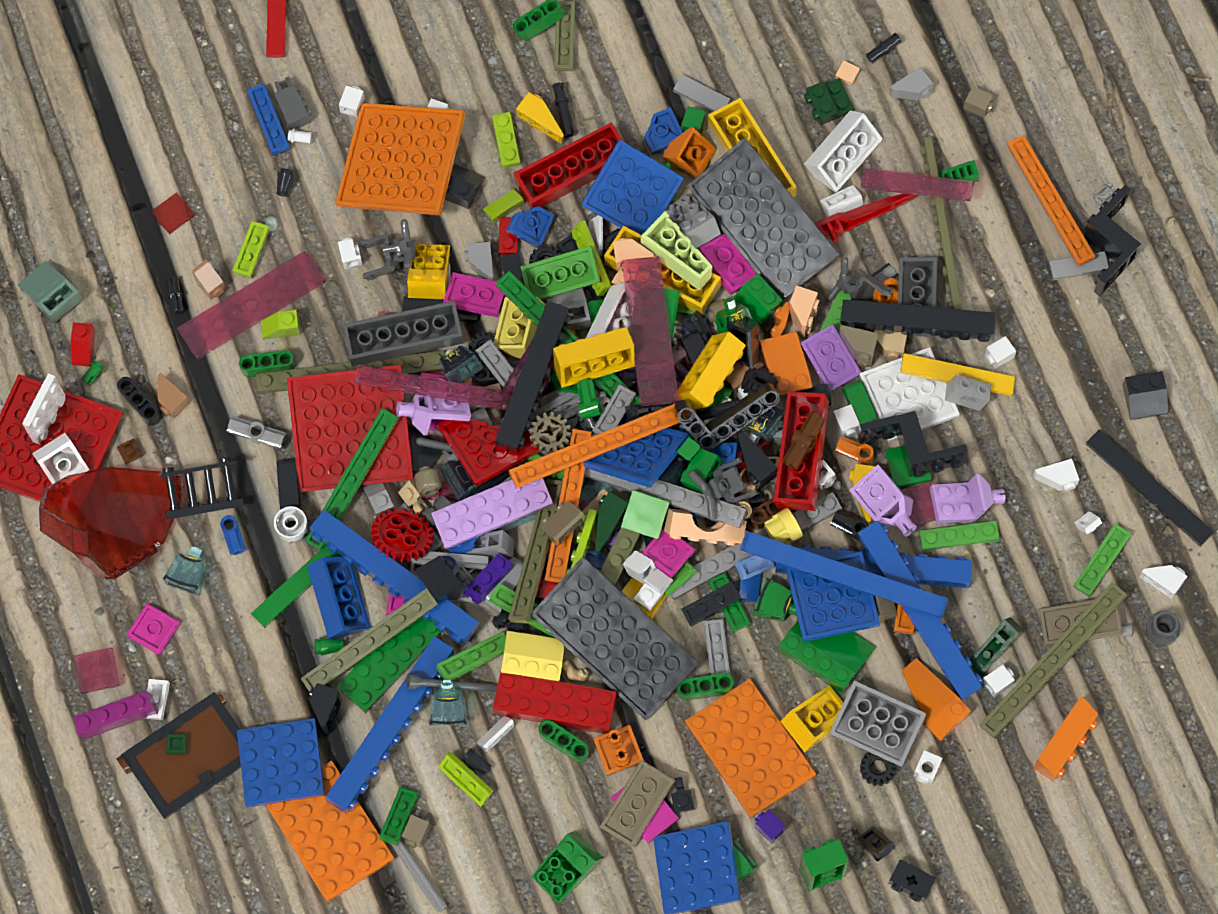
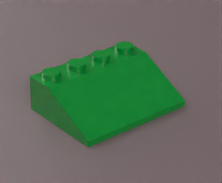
[778,620,876,695]

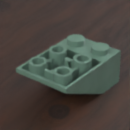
[17,261,82,324]

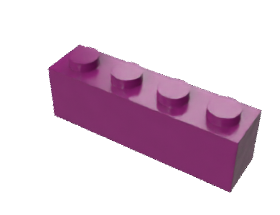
[73,691,158,740]

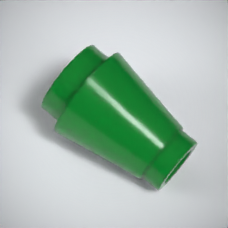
[315,637,343,656]

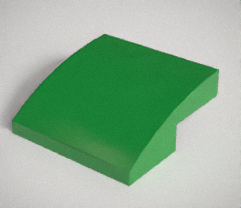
[885,447,931,488]

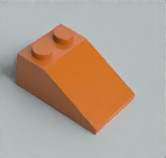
[759,332,812,396]

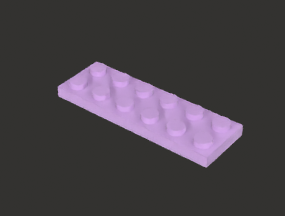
[431,478,554,549]

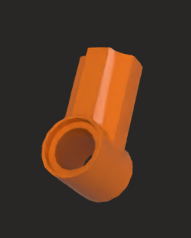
[835,436,874,466]

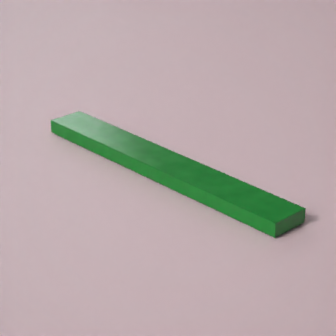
[305,408,399,550]

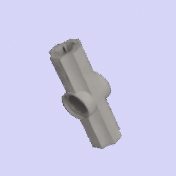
[227,416,287,449]

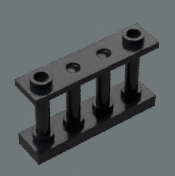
[158,457,244,519]

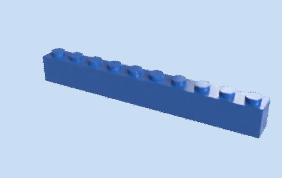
[310,510,479,645]
[857,520,983,701]
[775,544,972,588]
[326,636,454,814]

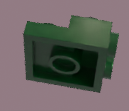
[804,78,855,125]

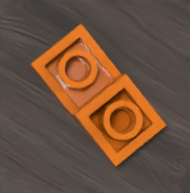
[770,302,789,338]

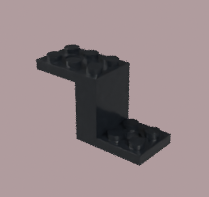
[1084,185,1141,296]
[857,411,968,478]

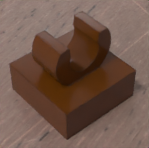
[117,438,143,465]

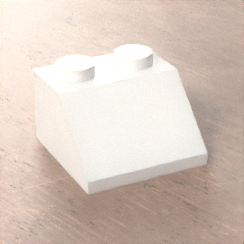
[32,433,89,490]

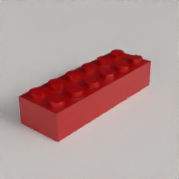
[513,122,623,209]
[774,392,829,511]
[493,671,617,734]

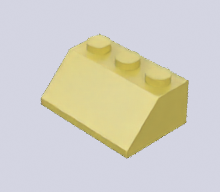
[494,297,546,358]
[501,630,564,681]

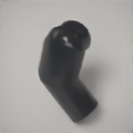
[603,228,620,253]

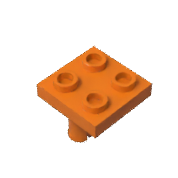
[593,725,644,776]

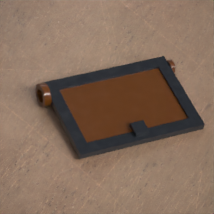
[116,692,241,820]

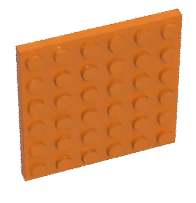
[335,103,466,215]

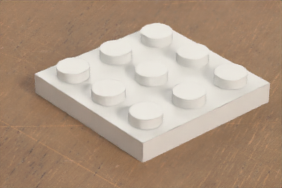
[22,373,66,445]

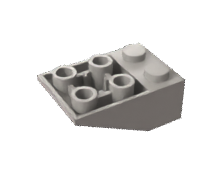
[664,193,721,249]
[546,288,591,331]

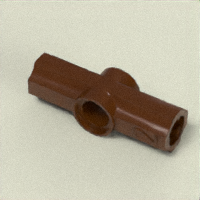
[782,411,826,470]

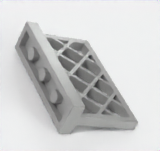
[410,551,490,604]

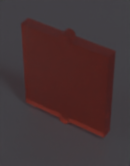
[150,192,195,235]

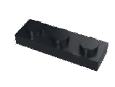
[681,581,742,627]

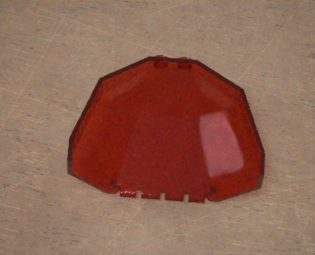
[39,467,181,580]

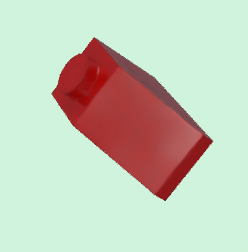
[71,322,95,367]

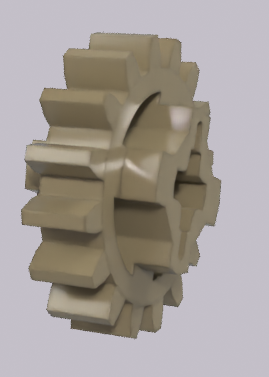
[529,412,571,455]

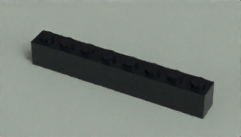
[840,299,996,342]
[495,300,571,453]

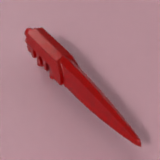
[814,189,924,243]

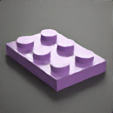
[800,324,862,392]

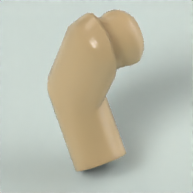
[562,660,589,682]

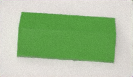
[521,246,600,300]

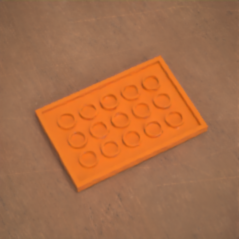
[685,679,816,819]
[266,761,395,903]

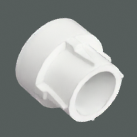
[274,506,308,544]

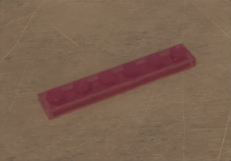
[861,168,974,202]

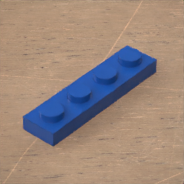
[247,83,290,155]

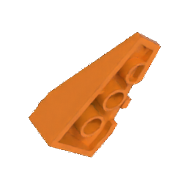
[902,658,971,741]

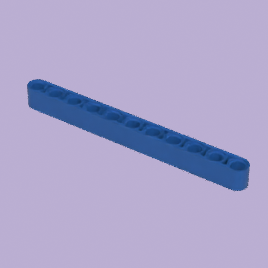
[739,531,949,618]

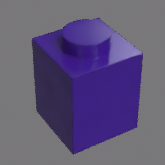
[755,810,786,844]

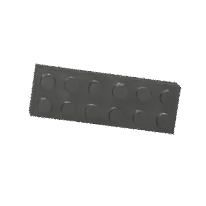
[343,301,463,367]

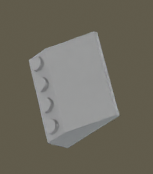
[829,681,926,767]

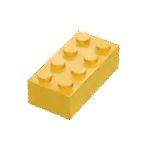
[553,327,635,388]
[673,332,746,409]

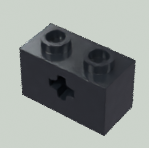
[888,859,936,902]

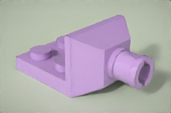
[396,386,471,435]
[850,465,917,536]
[929,474,1006,523]

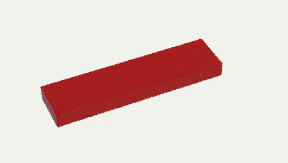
[266,0,286,58]

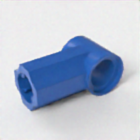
[220,515,246,556]

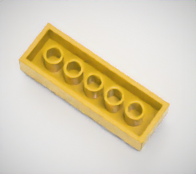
[708,98,797,197]
[604,226,722,316]

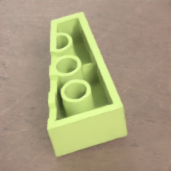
[641,211,712,290]

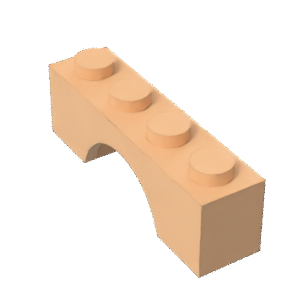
[664,508,747,546]

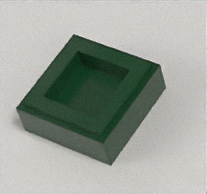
[166,734,187,755]

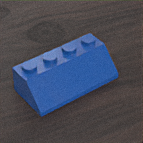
[307,557,371,639]

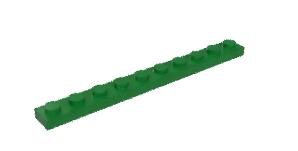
[495,271,644,414]

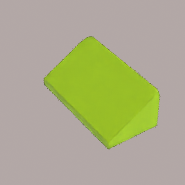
[483,189,524,224]

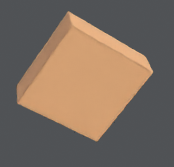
[835,60,860,86]

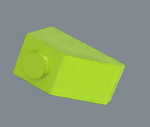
[261,310,300,340]

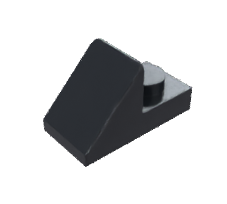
[858,826,895,862]

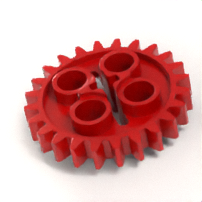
[370,507,434,562]

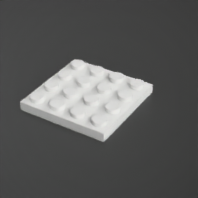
[859,347,960,443]

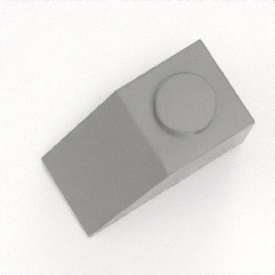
[889,67,933,101]
[465,242,494,281]
[363,483,394,517]

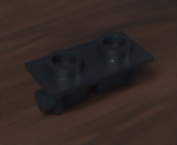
[682,310,714,346]
[625,401,666,422]

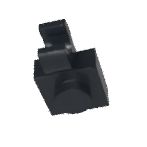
[671,777,694,814]

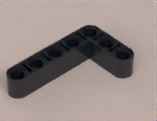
[674,383,779,451]

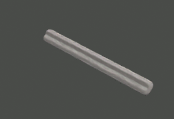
[391,839,447,913]

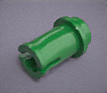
[81,361,104,386]

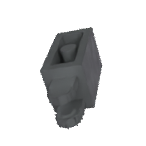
[274,76,311,130]

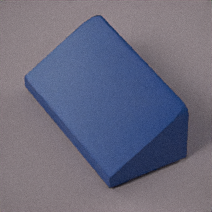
[739,573,762,603]

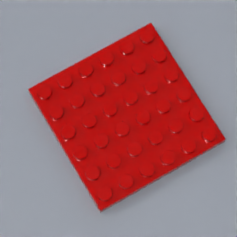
[287,365,414,492]
[0,374,124,516]

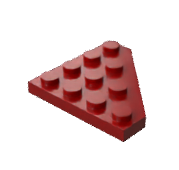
[437,419,539,486]

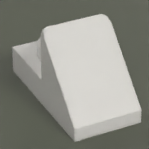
[634,569,673,611]

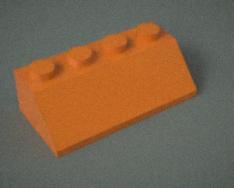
[1033,696,1098,782]

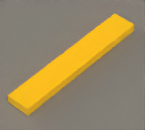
[900,353,1015,396]

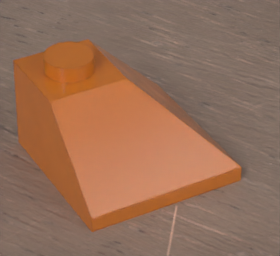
[662,127,716,178]

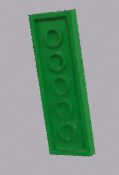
[336,617,442,713]

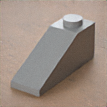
[462,530,514,560]

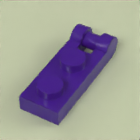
[463,553,514,604]

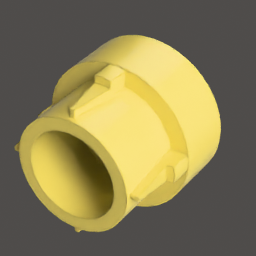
[764,508,803,545]

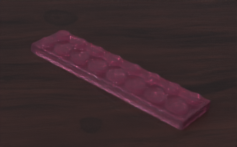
[177,251,325,360]
[621,256,679,406]

